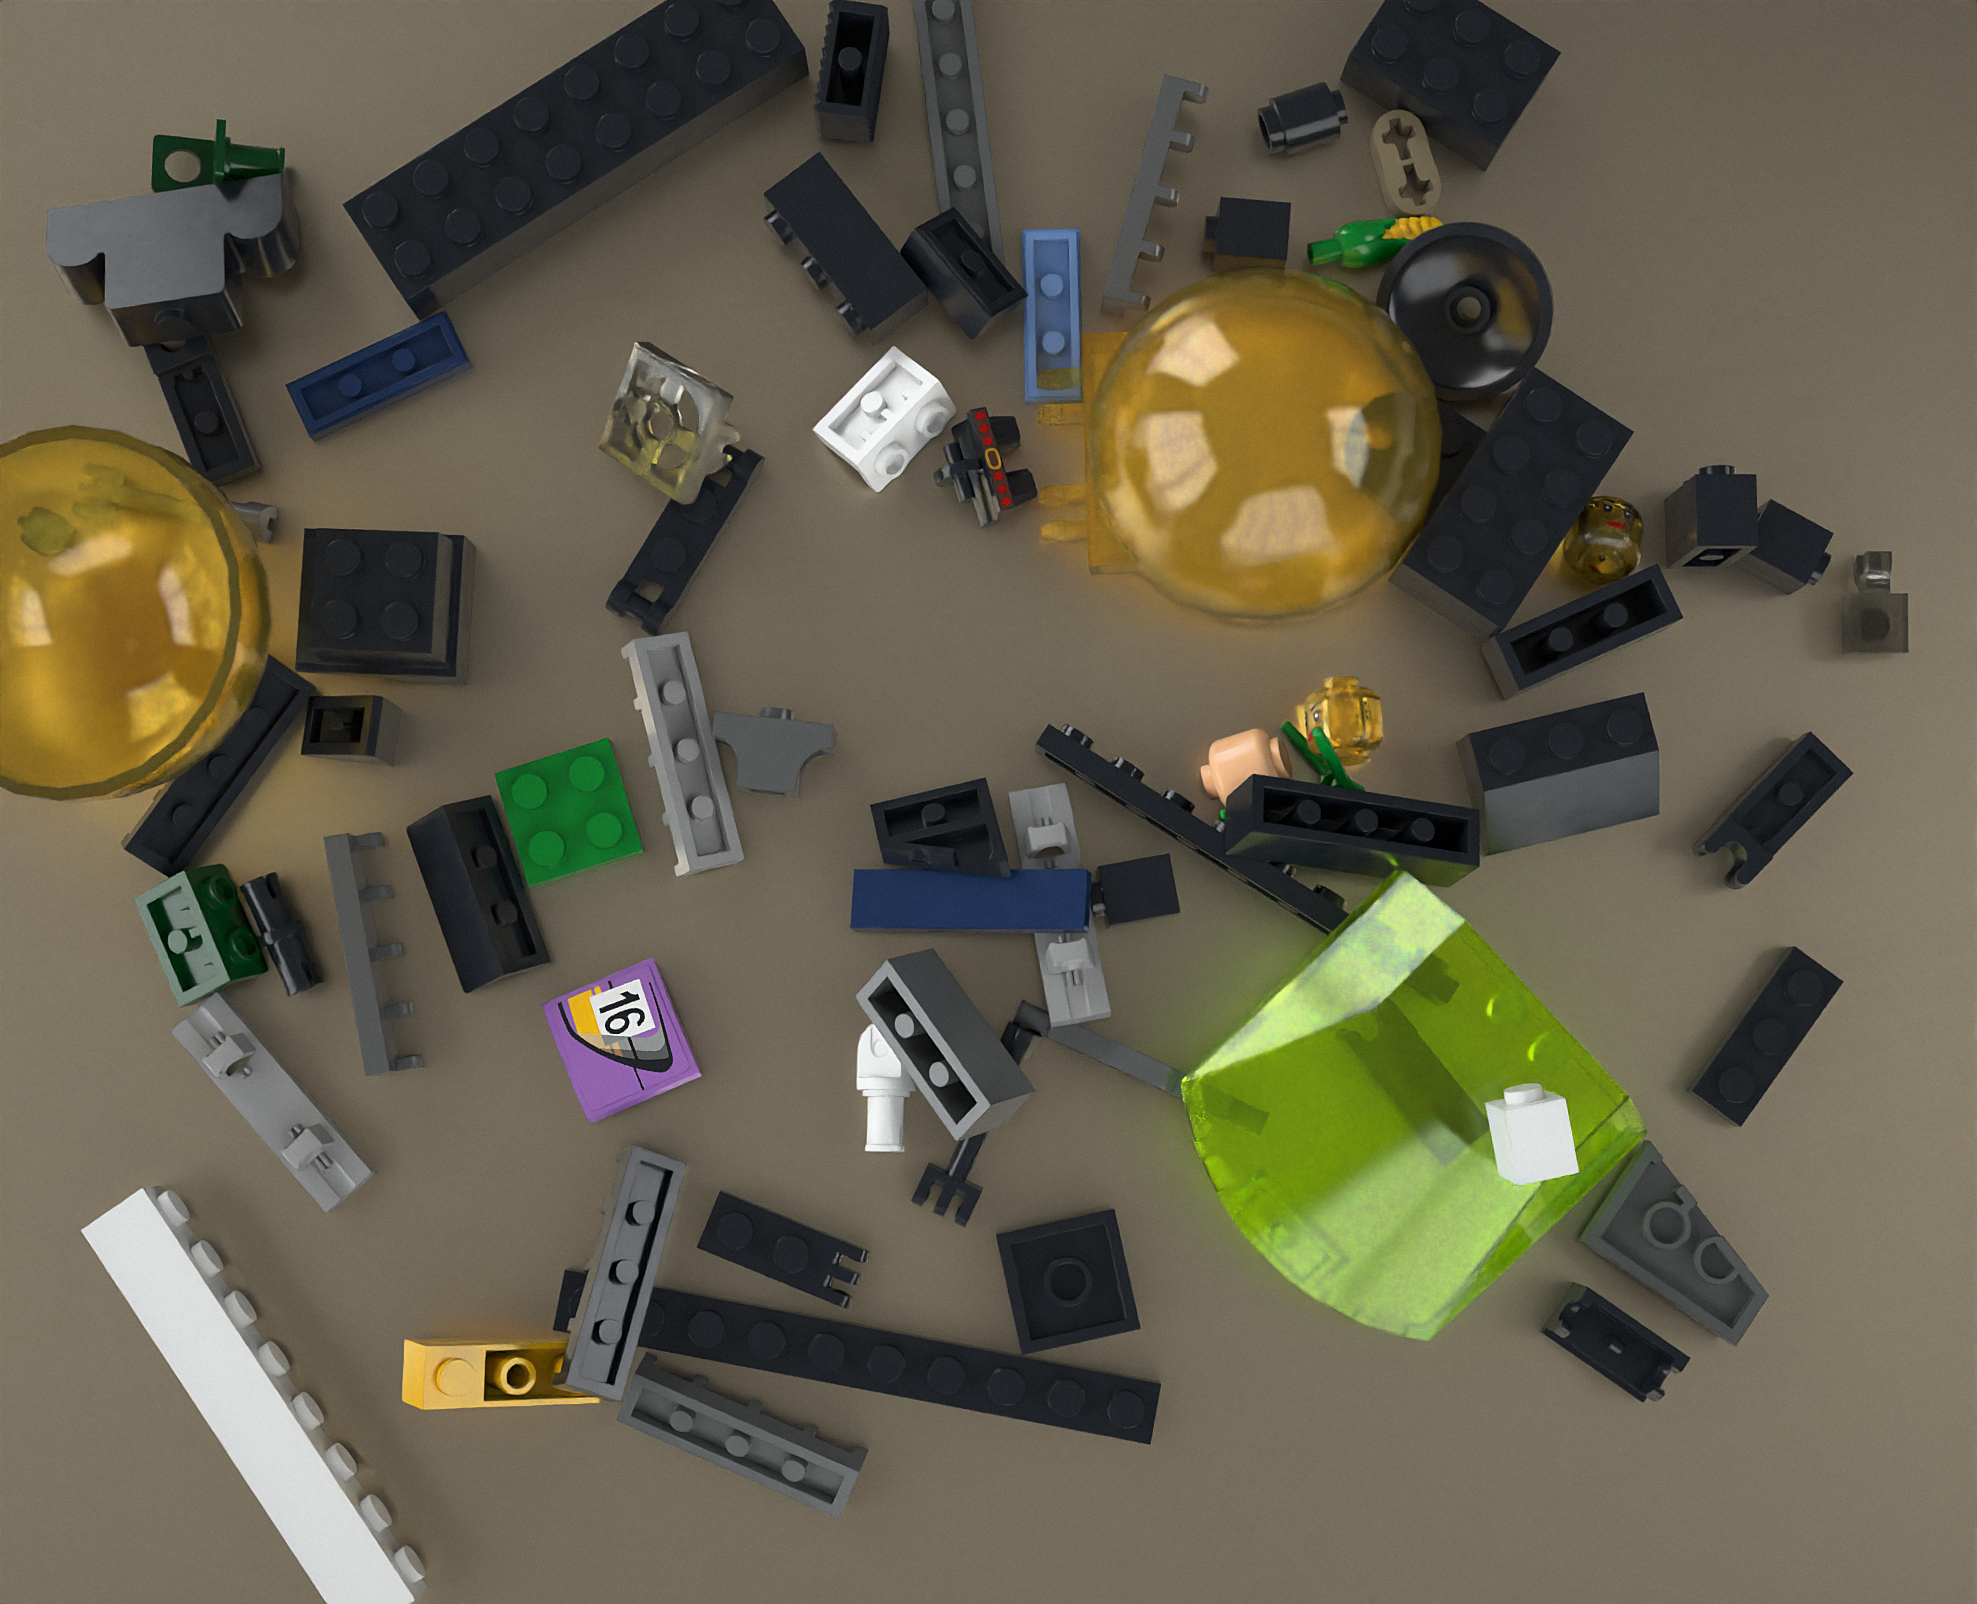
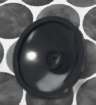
[1375,221,1555,402]

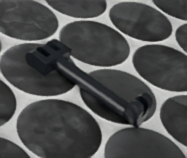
[910,1020,1042,1228]

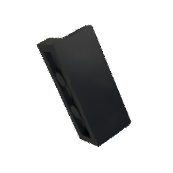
[406,795,551,993]

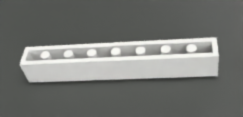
[81,1185,428,1604]

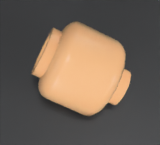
[1201,728,1294,807]

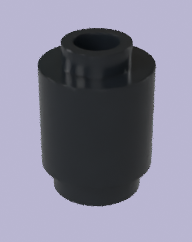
[1257,82,1348,156]

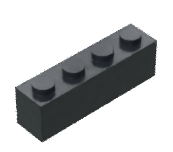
[1225,774,1480,888]

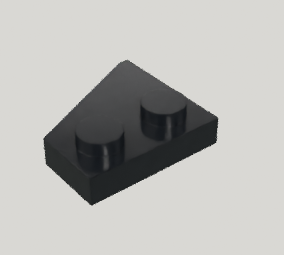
[870,777,1011,878]

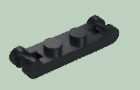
[605,428,765,636]

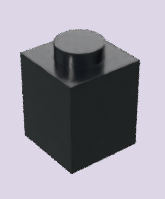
[1202,197,1291,277]
[1733,499,1834,595]
[1090,853,1181,929]

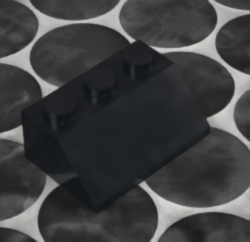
[1456,692,1659,857]

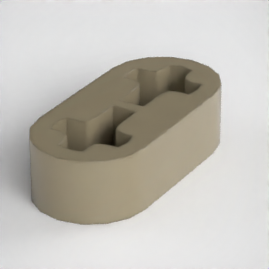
[1369,109,1442,218]

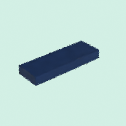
[285,310,473,442]

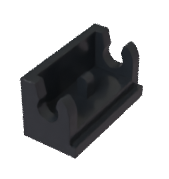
[1540,1282,1691,1403]

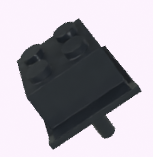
[295,528,476,685]

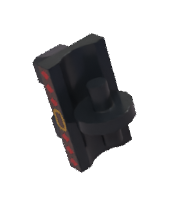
[933,407,1038,528]

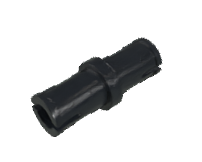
[239,872,324,997]

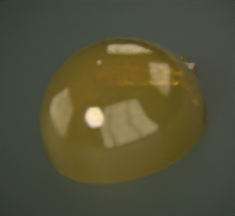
[1037,266,1443,624]
[0,425,273,803]

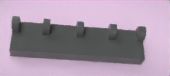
[1100,74,1209,318]
[323,832,424,1076]
[616,1352,868,1519]

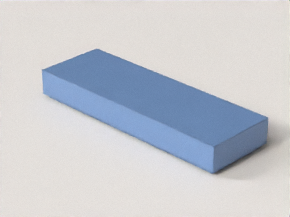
[1021,228,1084,405]

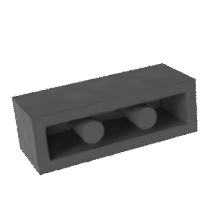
[855,948,1036,1142]

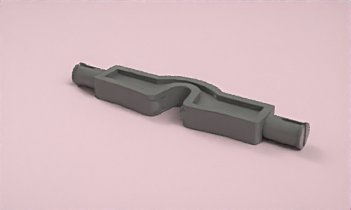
[1013,1000,1270,1135]

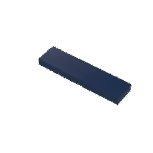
[850,869,1092,933]

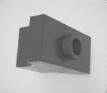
[711,707,837,799]

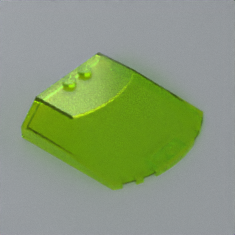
[1180,870,1648,1341]

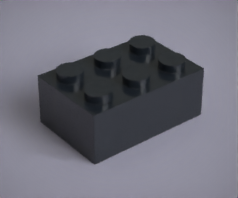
[1340,0,1561,172]

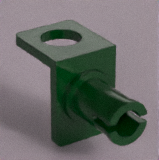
[151,119,285,193]

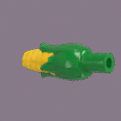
[1307,216,1443,268]

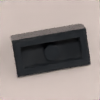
[900,207,1029,340]

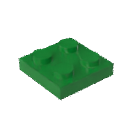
[494,737,646,888]

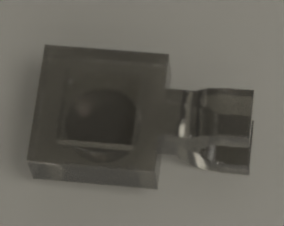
[1841,551,1909,654]

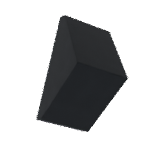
[300,695,402,767]

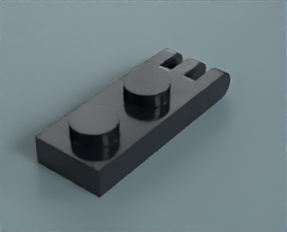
[697,1190,871,1309]

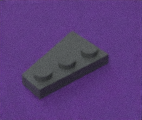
[1578,1140,1769,1346]

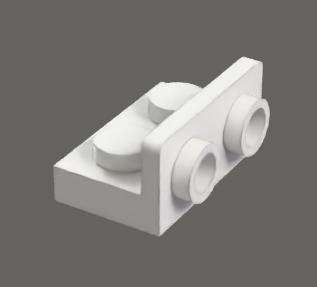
[813,346,957,492]

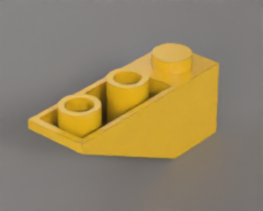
[402,1338,601,1410]

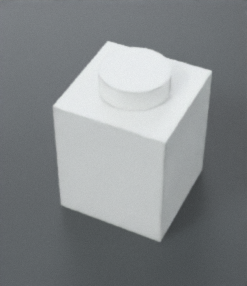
[1485,1083,1579,1186]

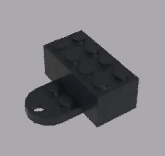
[1345,366,1634,644]

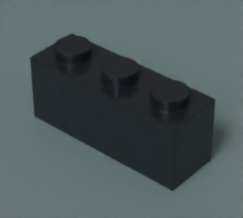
[763,152,928,346]
[1480,563,1683,701]

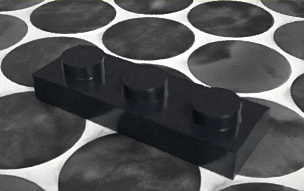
[1686,946,1844,1127]

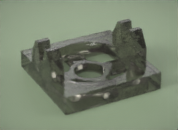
[598,341,741,505]

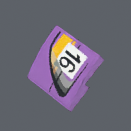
[542,957,702,1124]

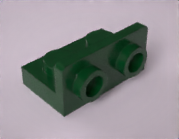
[134,864,268,1008]

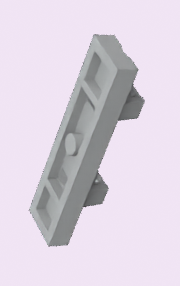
[1008,782,1111,1028]
[170,992,377,1213]

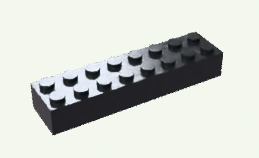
[342,0,809,321]

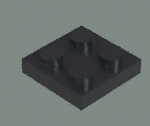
[996,1208,1141,1355]

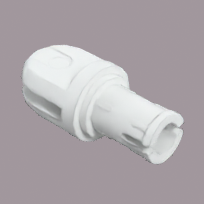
[856,1023,917,1152]

